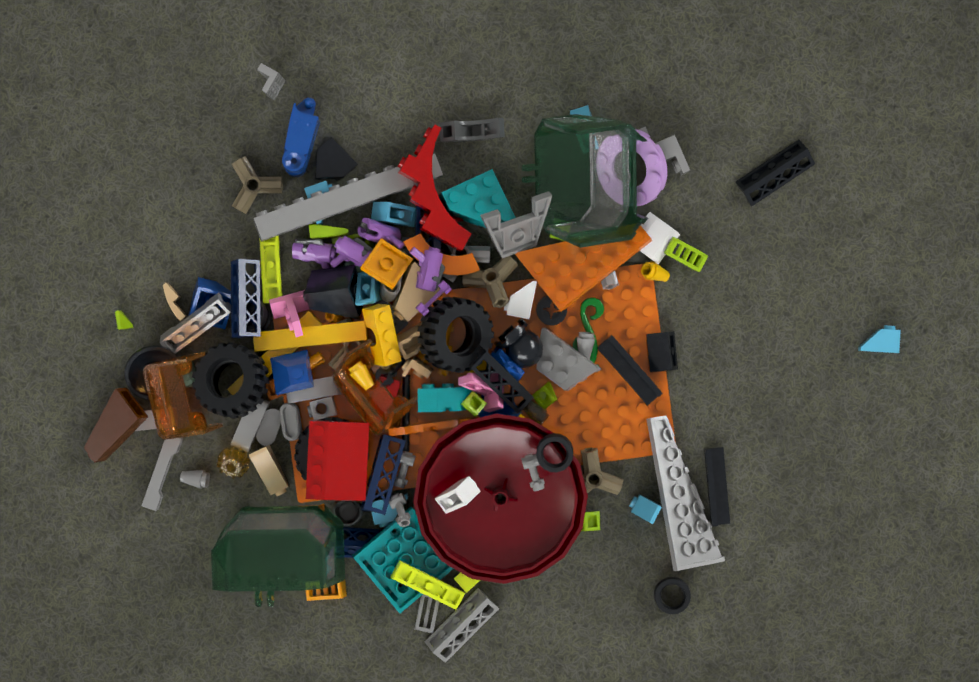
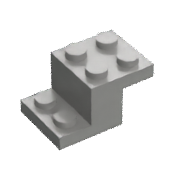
[639,127,690,176]

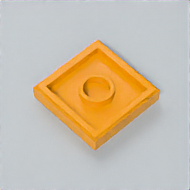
[360,238,413,290]

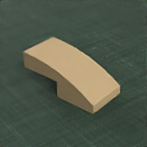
[163,283,188,321]

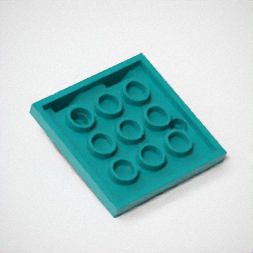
[352,507,454,613]

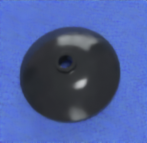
[124,345,182,400]

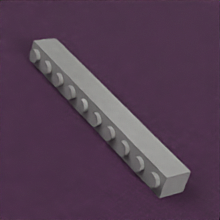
[253,154,443,242]

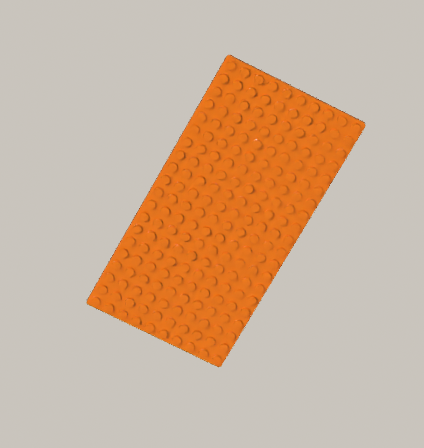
[273,264,676,503]

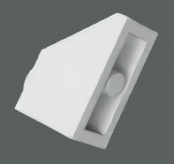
[504,281,537,319]
[435,476,481,514]

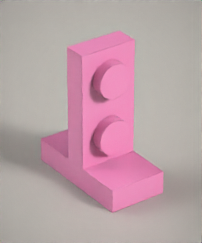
[269,290,310,337]
[458,373,504,412]

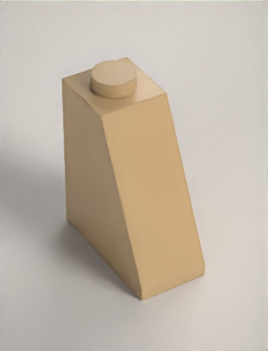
[391,262,440,322]
[249,445,290,496]

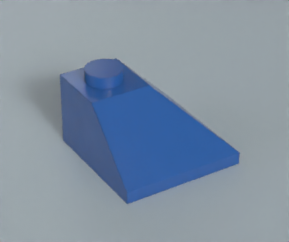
[188,277,231,329]
[270,350,314,395]

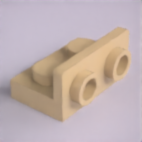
[401,357,434,379]

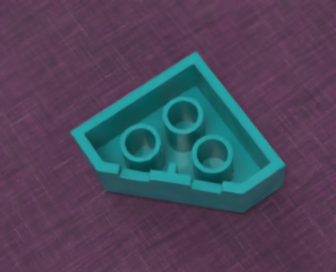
[438,169,516,228]
[417,383,477,412]

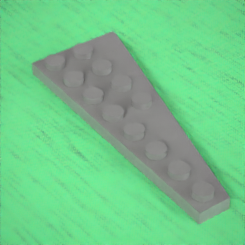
[646,415,725,571]

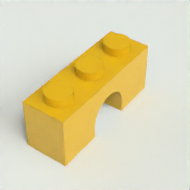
[362,304,402,366]

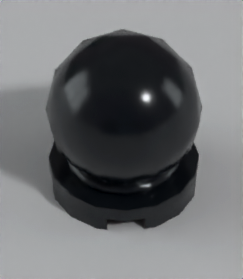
[494,318,543,368]

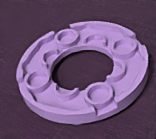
[598,129,667,206]

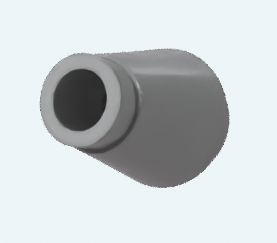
[576,332,596,360]
[180,470,210,489]

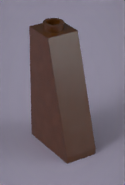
[84,388,148,463]

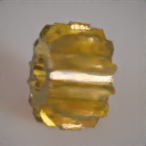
[217,446,250,479]

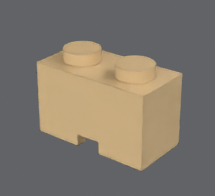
[397,322,422,360]

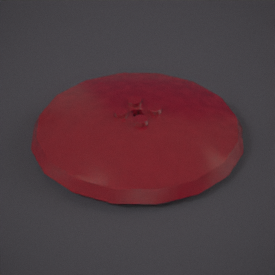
[413,414,588,584]

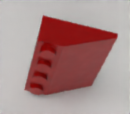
[306,420,370,501]

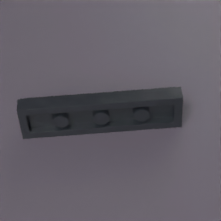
[735,139,815,207]
[597,335,663,406]
[469,345,534,414]
[704,447,730,527]

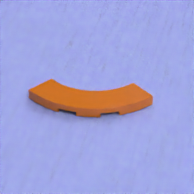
[403,234,480,275]
[388,418,469,436]

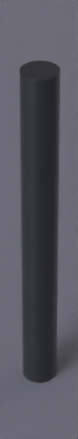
[402,375,410,452]

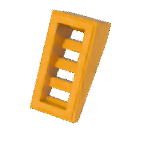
[305,577,347,601]

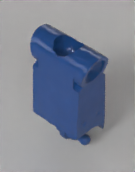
[282,98,320,177]

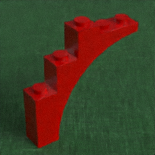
[397,124,472,252]

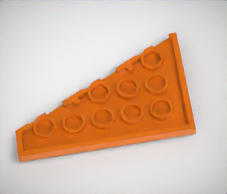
[515,224,652,312]

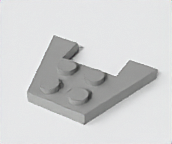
[480,191,552,258]

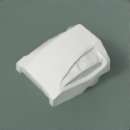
[640,212,680,265]

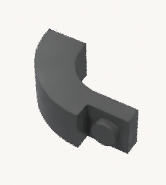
[439,118,505,142]

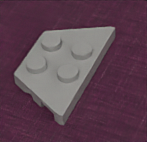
[536,328,601,391]

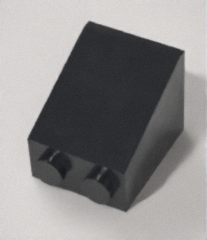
[303,265,363,319]

